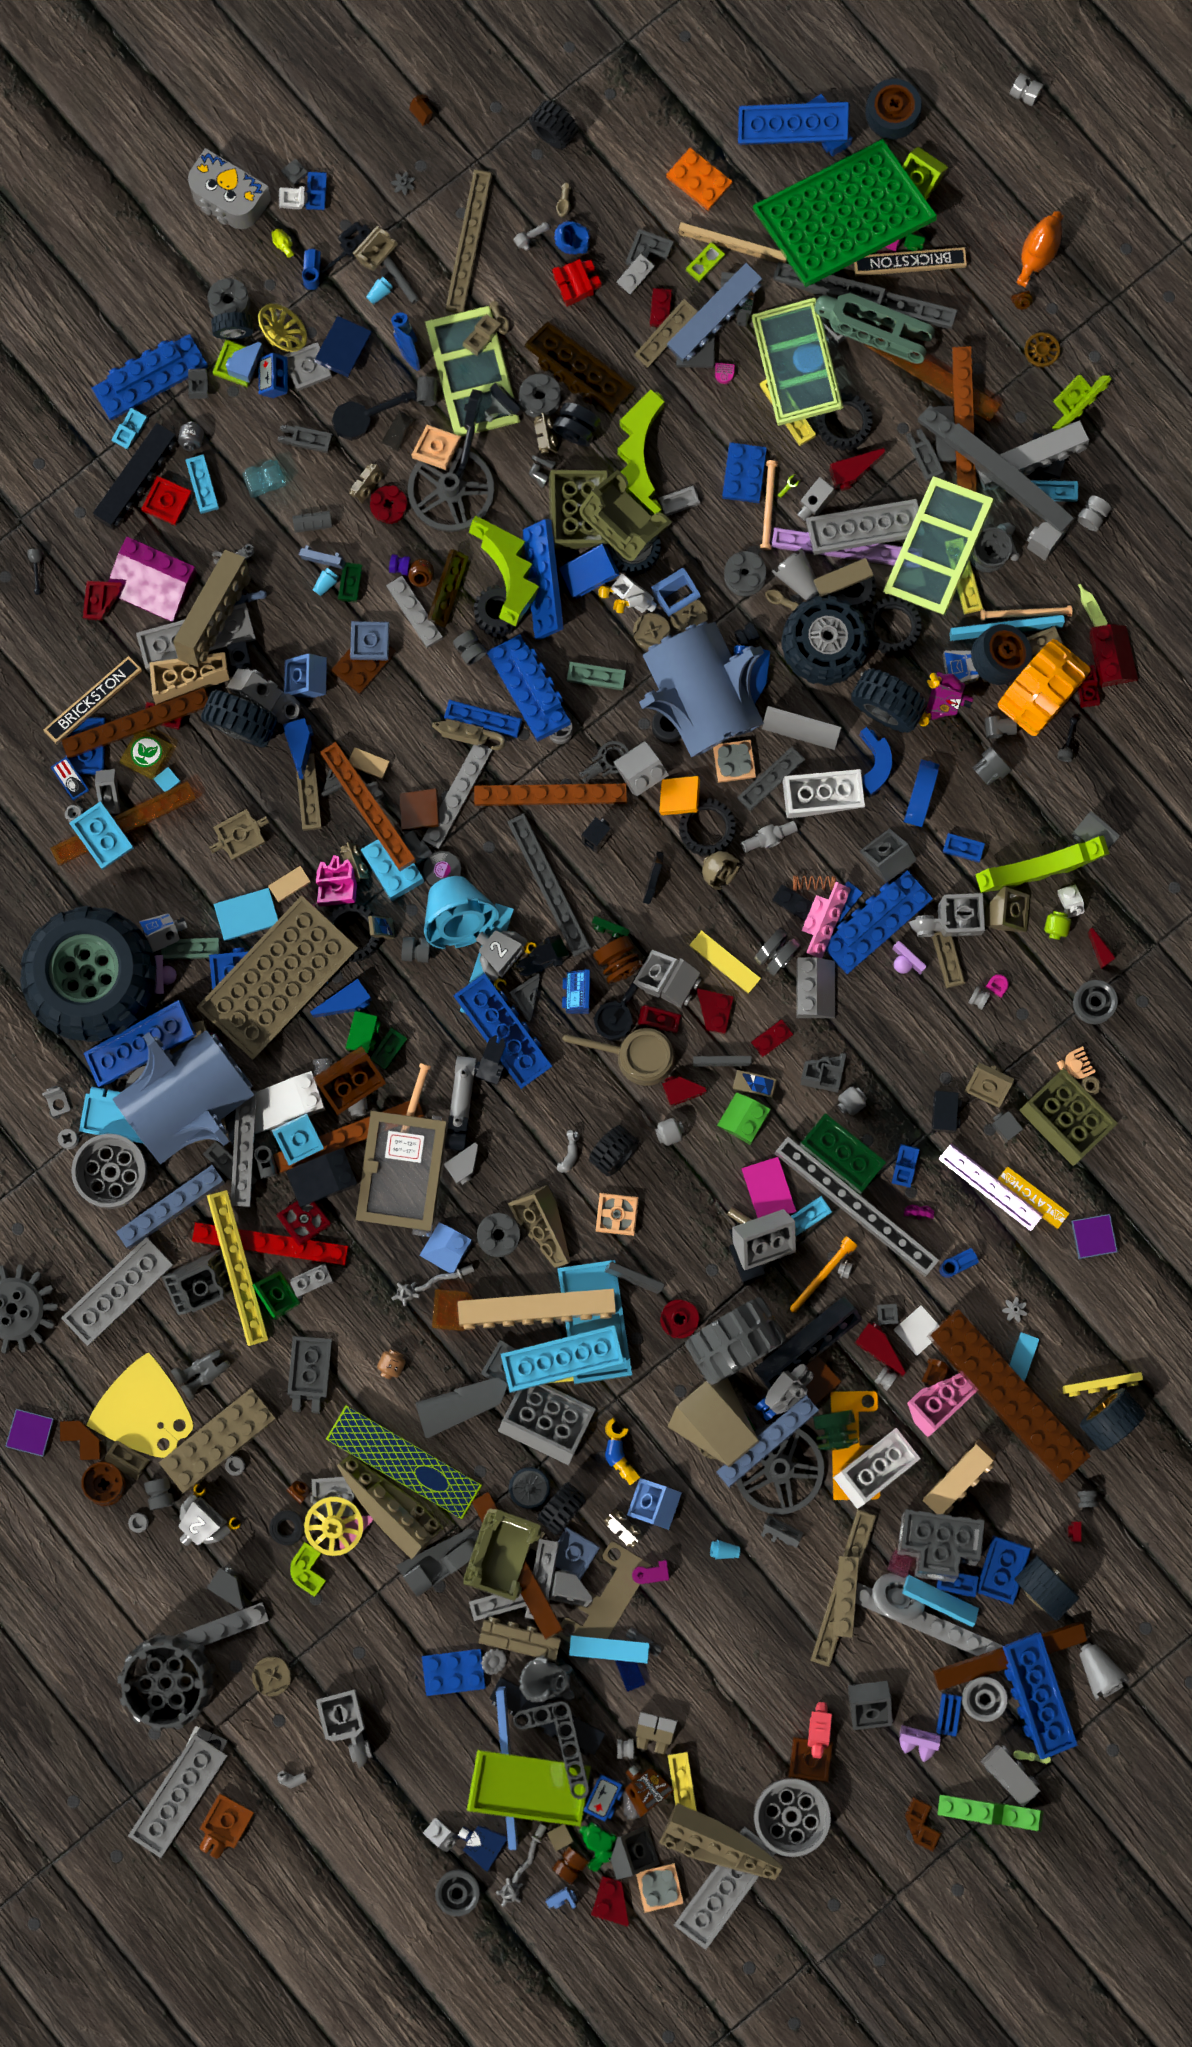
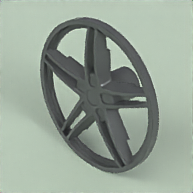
[408,448,494,532]
[736,1424,824,1514]

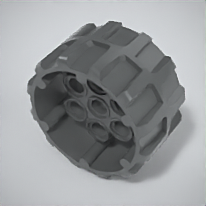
[685,1297,786,1385]
[117,1633,216,1732]

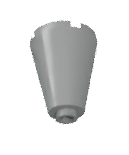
[772,548,820,601]
[1079,1643,1130,1701]

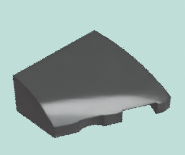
[800,1053,846,1093]

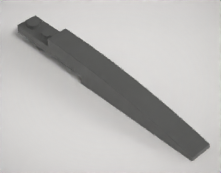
[773,262,958,330]
[918,406,1074,533]

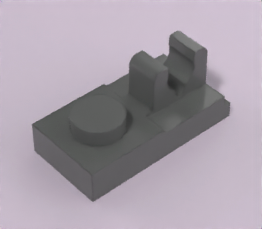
[761,1515,803,1548]

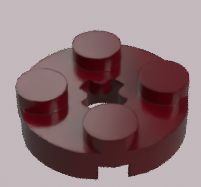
[370,485,408,524]
[660,1299,699,1339]

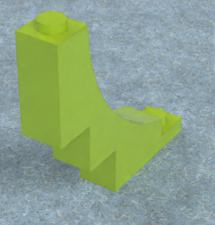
[618,389,664,516]
[469,516,539,627]
[975,836,1110,893]

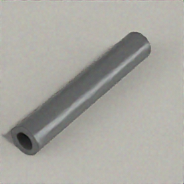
[382,255,419,304]

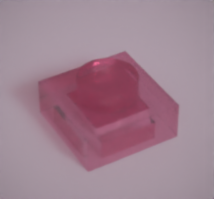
[887,1550,913,1578]

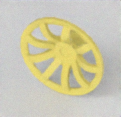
[258,304,307,352]
[304,1497,363,1556]

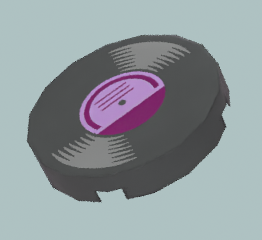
[423,851,462,886]

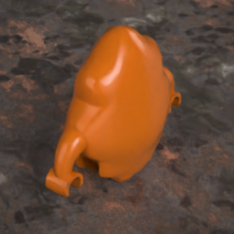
[1016,211,1064,288]

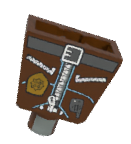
[625,1765,674,1817]

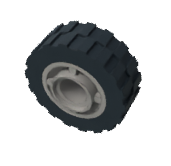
[211,312,254,340]

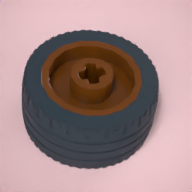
[865,78,922,140]
[971,624,1032,685]

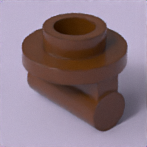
[1010,290,1032,310]
[286,1481,309,1504]

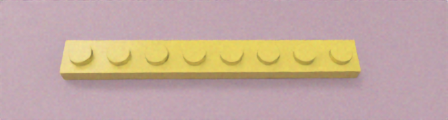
[207,1190,268,1346]

